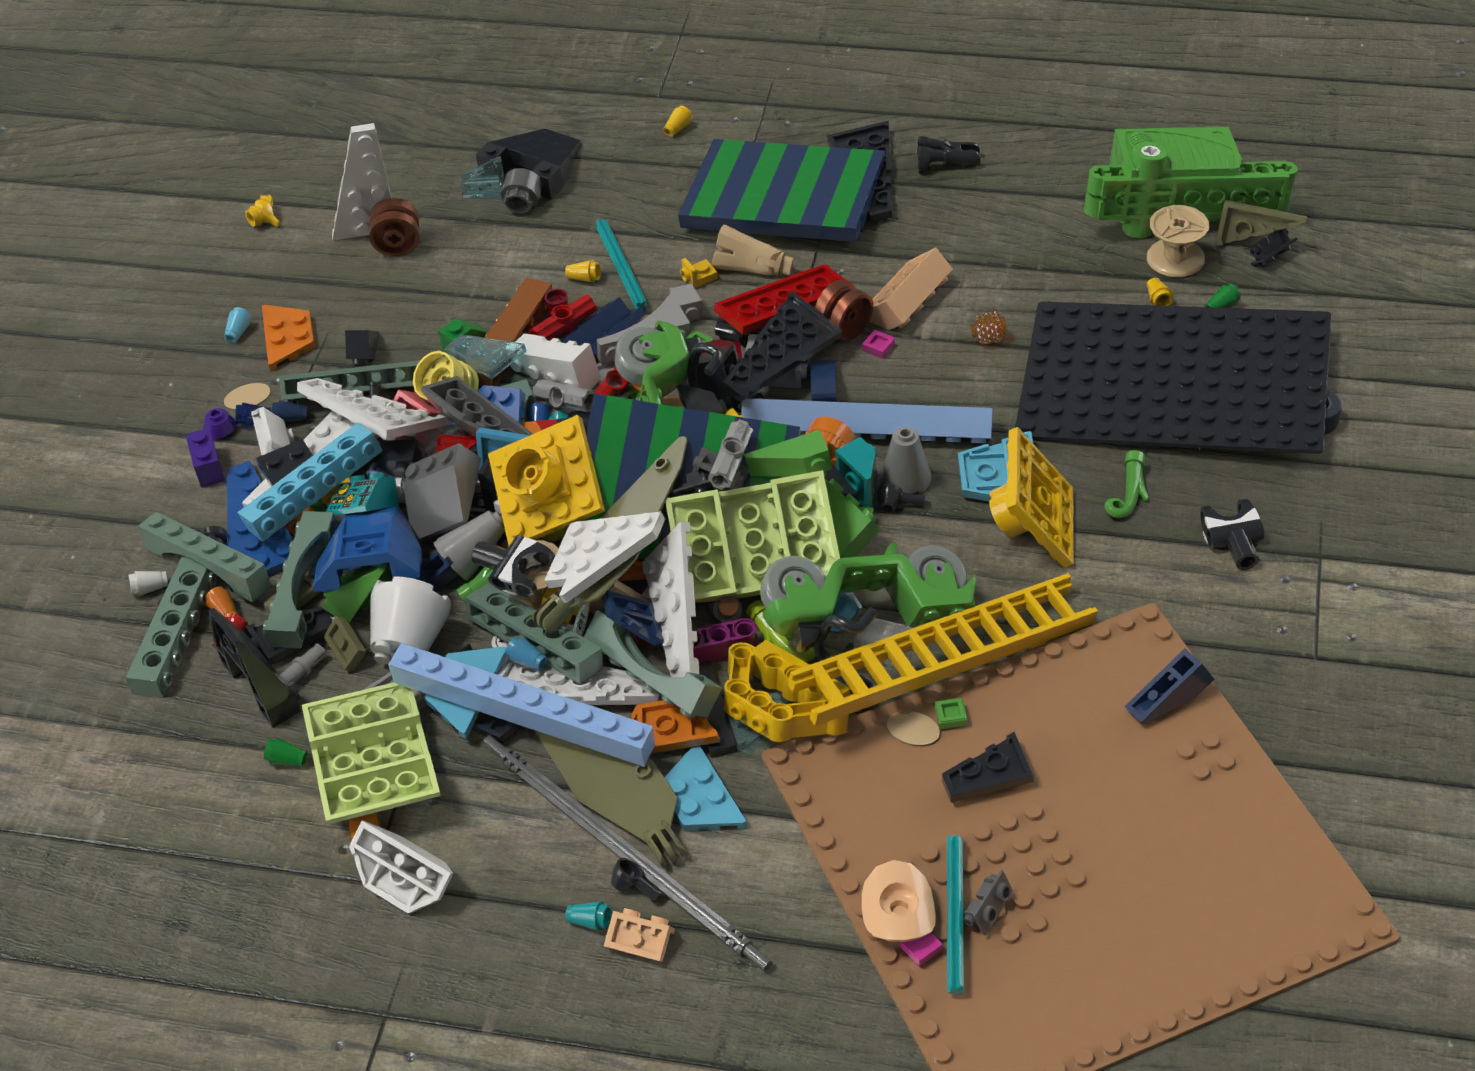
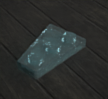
[444,334,527,379]

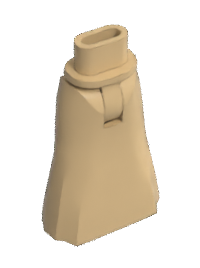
[712,225,794,276]

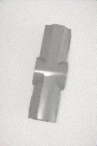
[533,380,594,412]
[708,419,753,490]

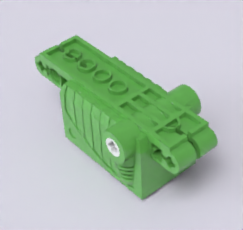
[1084,127,1298,238]

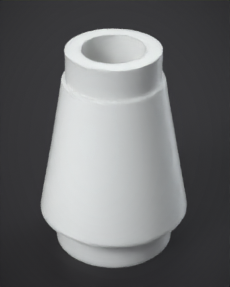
[128,571,168,596]

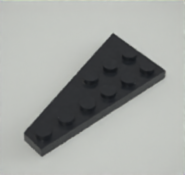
[827,120,892,222]

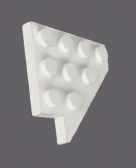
[544,511,665,603]

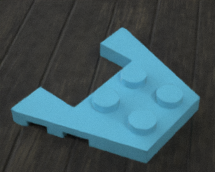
[958,431,1033,501]

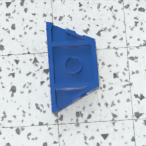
[446,385,525,430]

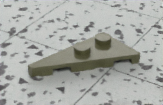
[1215,200,1308,246]

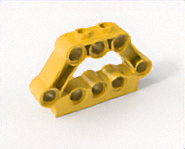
[723,640,851,742]

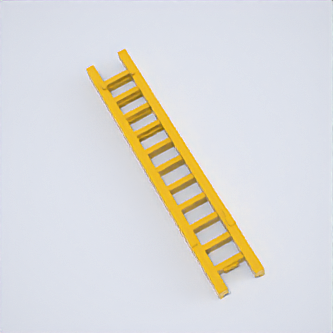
[788,573,1098,726]

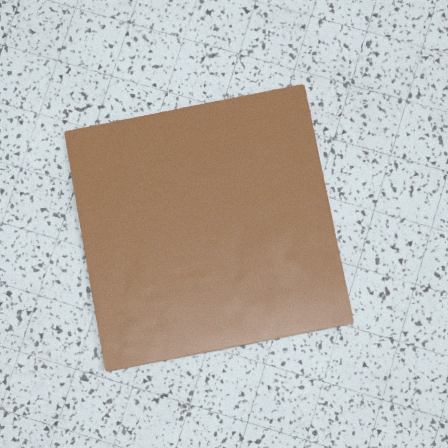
[762,603,1399,1071]

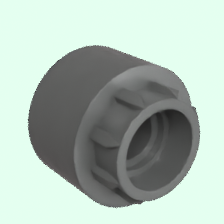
[501,168,543,214]

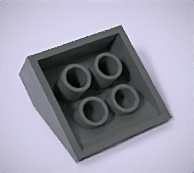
[404,443,481,543]

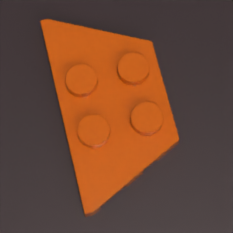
[262,305,315,371]
[631,700,720,754]

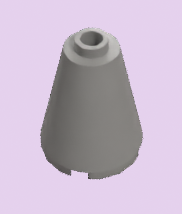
[881,427,931,494]
[434,510,505,580]

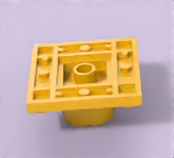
[488,415,605,545]
[989,427,1074,568]

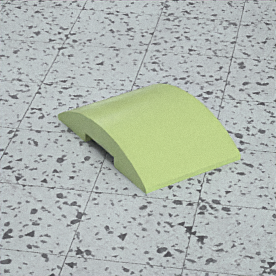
[666,470,840,603]
[302,683,441,824]

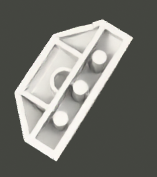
[251,407,295,455]
[349,821,454,914]

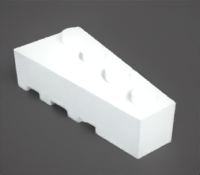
[506,334,601,390]

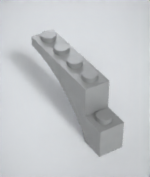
[597,283,702,363]

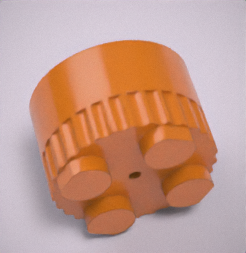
[804,416,856,467]

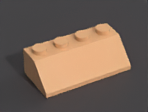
[869,248,953,330]

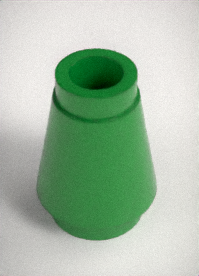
[1204,284,1241,308]
[263,738,307,767]

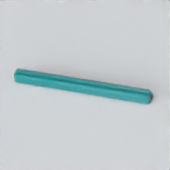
[596,219,647,309]
[947,835,964,994]

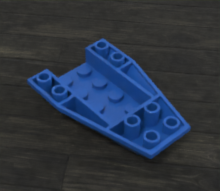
[312,506,422,593]

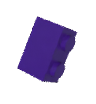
[185,428,225,488]

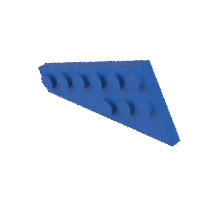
[227,460,293,592]

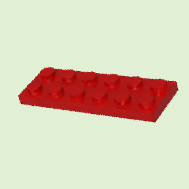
[714,264,854,334]

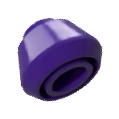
[203,408,236,439]

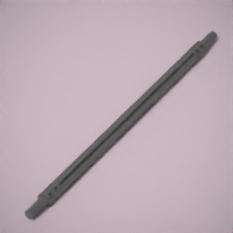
[483,735,772,971]

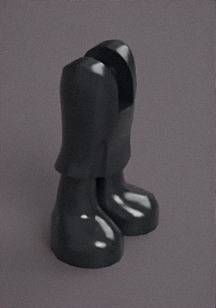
[917,136,981,172]

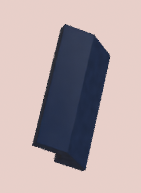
[560,297,646,356]

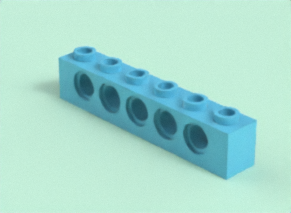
[237,423,383,541]

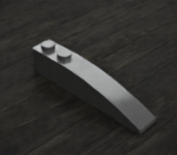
[421,376,533,437]

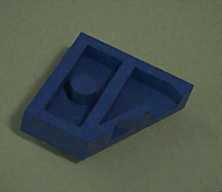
[602,591,663,647]

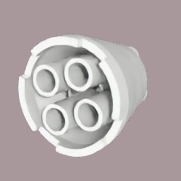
[370,577,451,664]

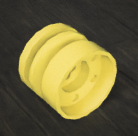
[413,351,479,401]

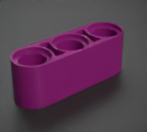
[692,618,758,663]

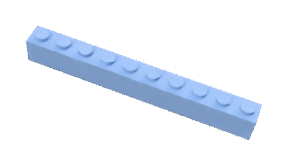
[741,399,993,443]
[388,643,655,767]

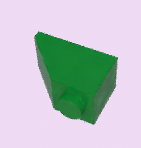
[438,318,488,360]

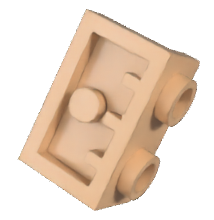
[604,908,675,962]

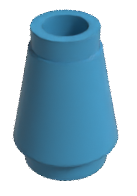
[505,637,547,671]

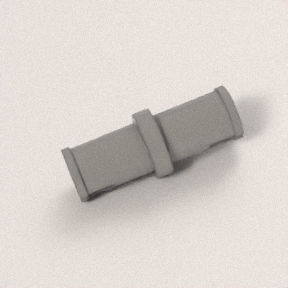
[280,644,327,687]

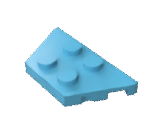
[425,647,507,739]
[664,746,747,832]

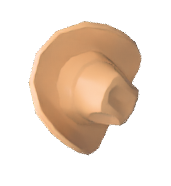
[862,860,936,942]

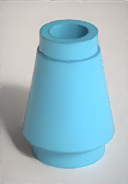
[224,307,251,343]

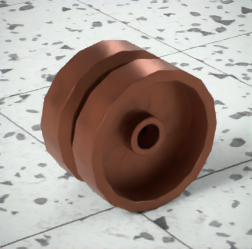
[369,198,419,257]
[815,280,874,342]

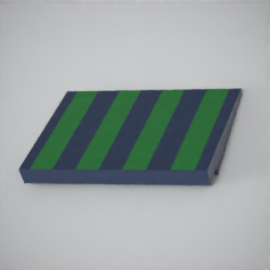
[678,139,885,242]
[568,393,800,561]

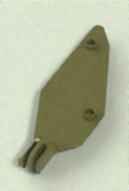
[532,436,688,634]
[534,730,687,868]

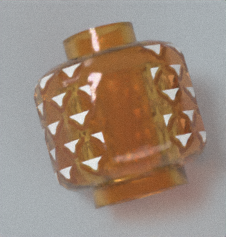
[971,311,1007,345]

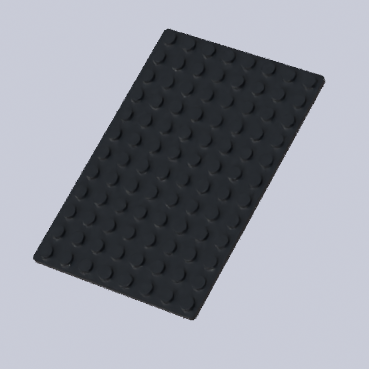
[1015,301,1331,454]

